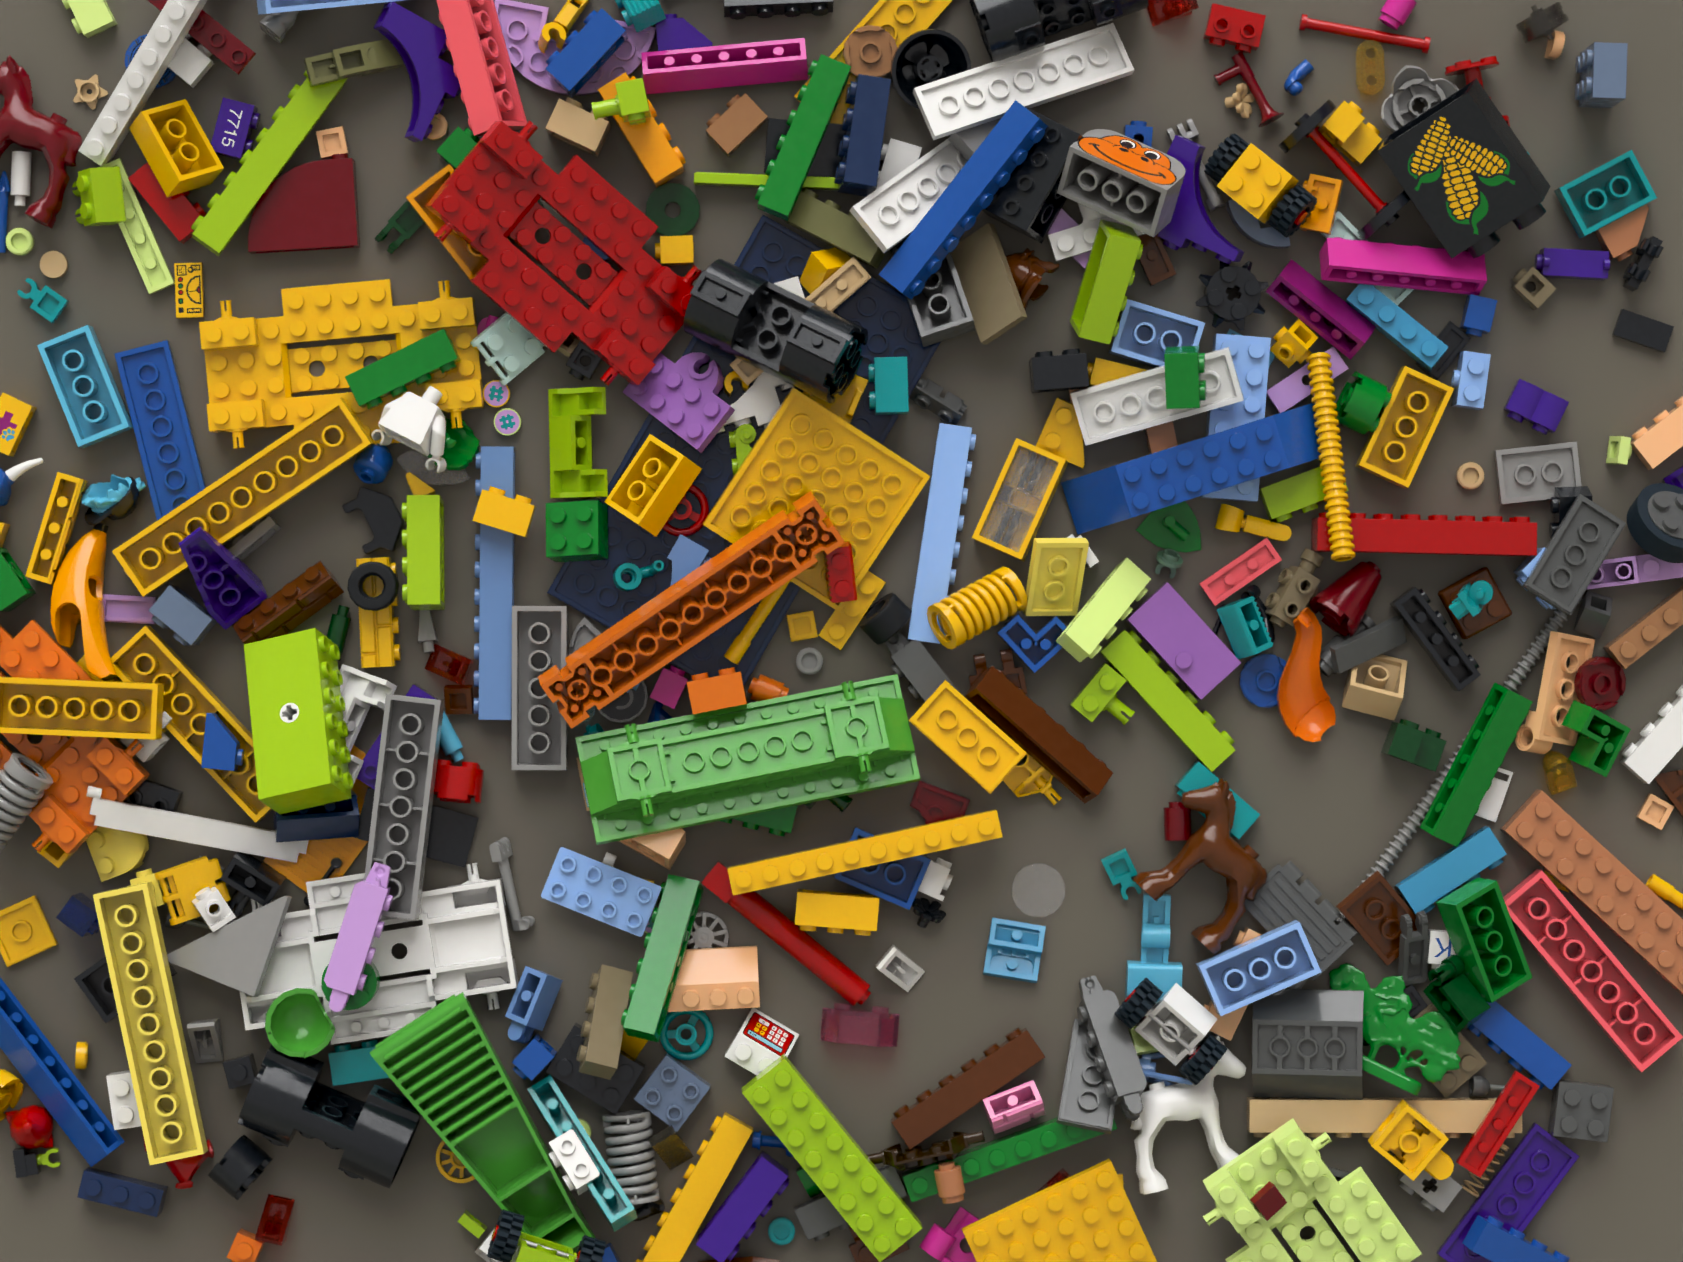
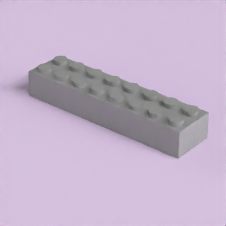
[364,694,445,920]

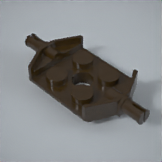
[867,1130,985,1171]

